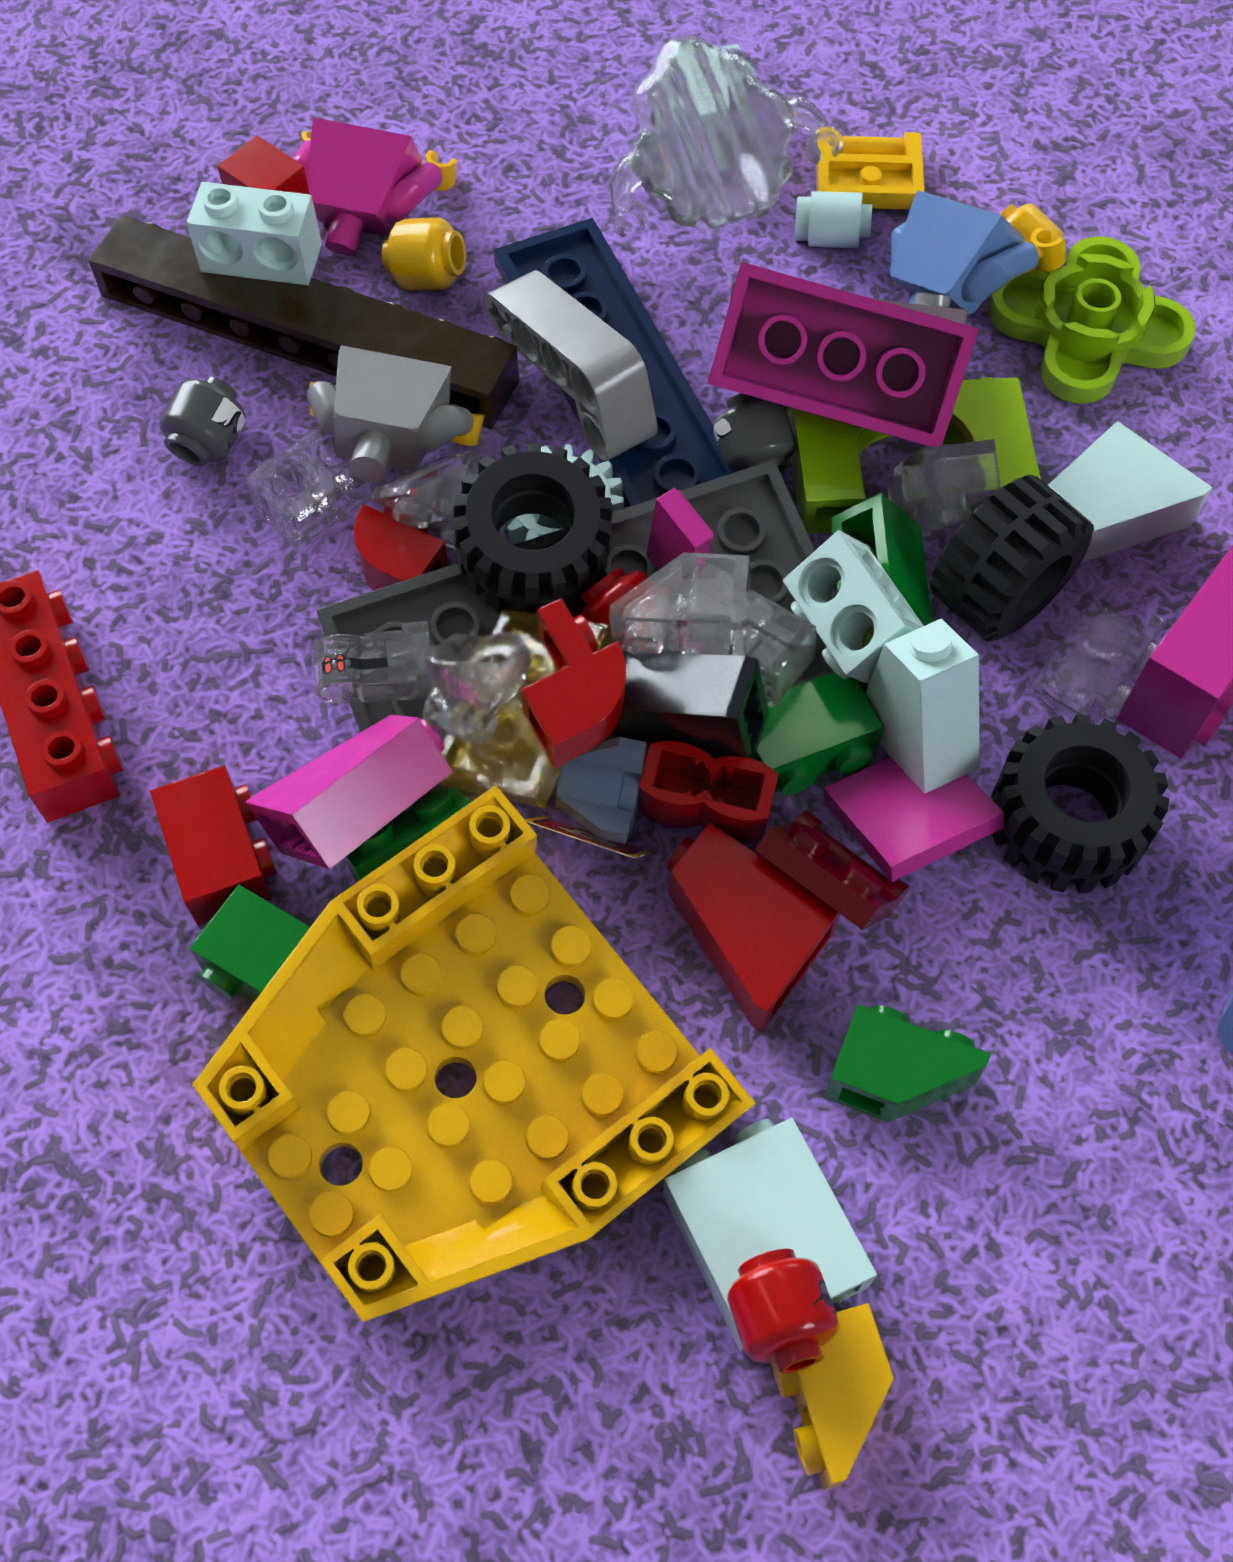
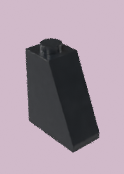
[610,651,769,759]

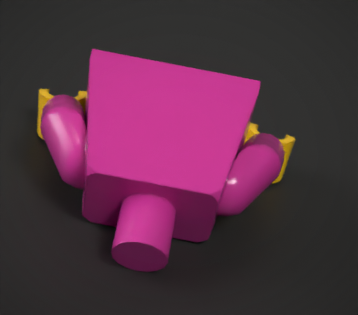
[292,118,457,256]

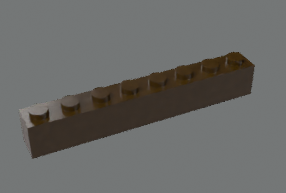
[88,215,519,430]

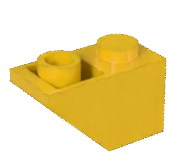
[771,1303,894,1490]

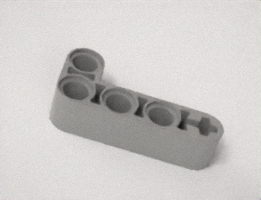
[484,270,658,461]

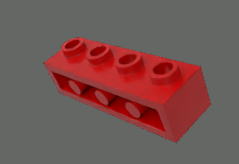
[0,570,124,823]

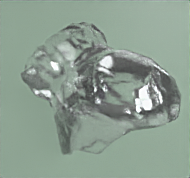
[423,632,530,744]

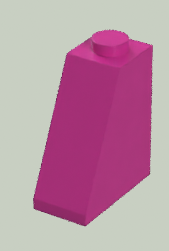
[245,714,453,869]

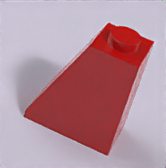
[667,823,840,1033]

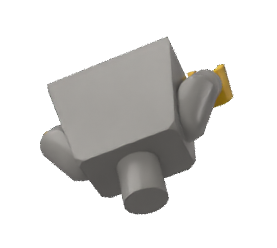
[307,345,485,482]

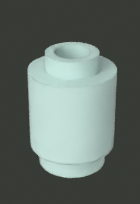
[795,191,873,248]

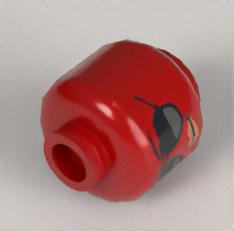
[727,1248,839,1374]

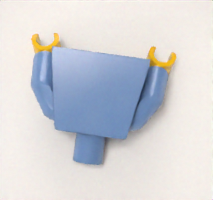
[889,190,1066,315]

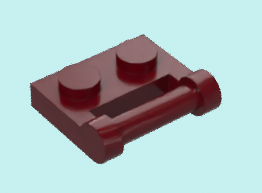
[755,810,911,930]

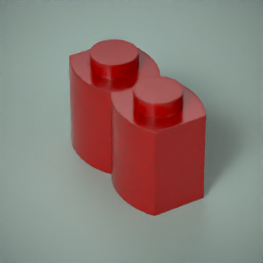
[639,741,779,843]

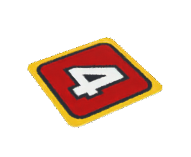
[525,816,652,858]

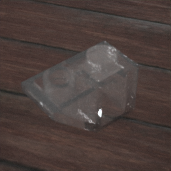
[371,451,506,549]
[609,552,751,656]

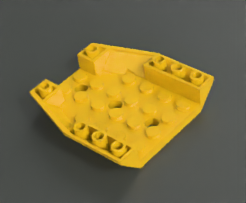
[192,785,756,1323]

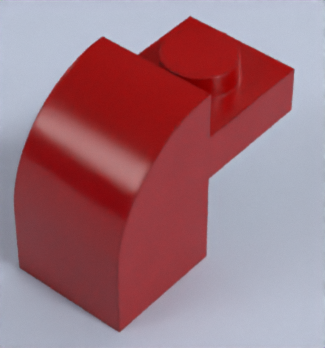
[354,471,449,591]
[521,598,626,769]

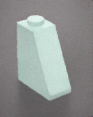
[1048,421,1213,563]
[865,618,980,793]

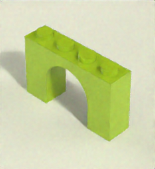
[787,377,1041,533]

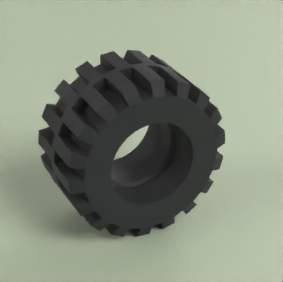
[453,443,613,618]
[930,475,1094,642]
[991,714,1169,894]

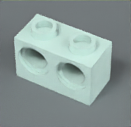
[186,181,322,286]
[782,530,924,684]

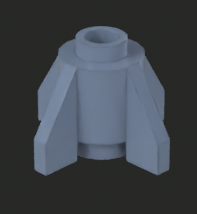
[546,737,650,844]

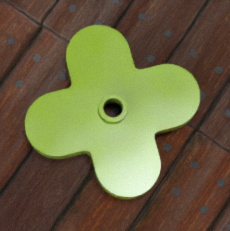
[988,236,1196,404]

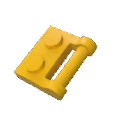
[815,130,925,210]

